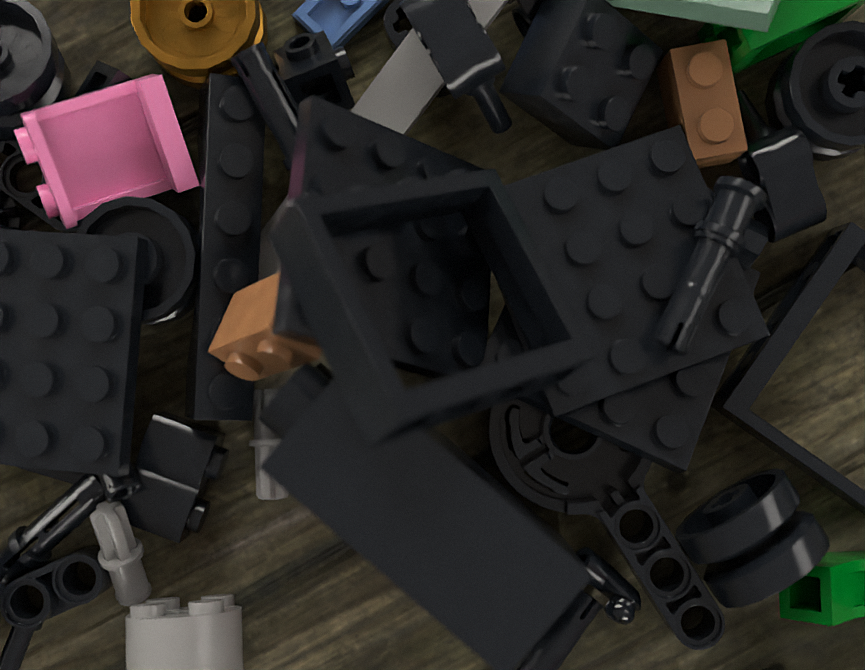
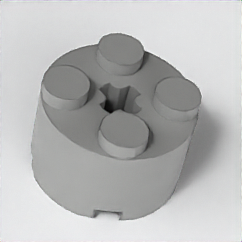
[125,594,244,670]

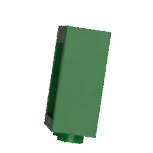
[697,0,865,75]

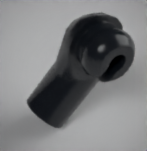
[576,547,641,625]

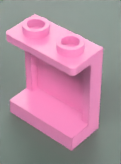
[14,74,200,229]

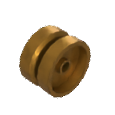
[130,0,268,90]

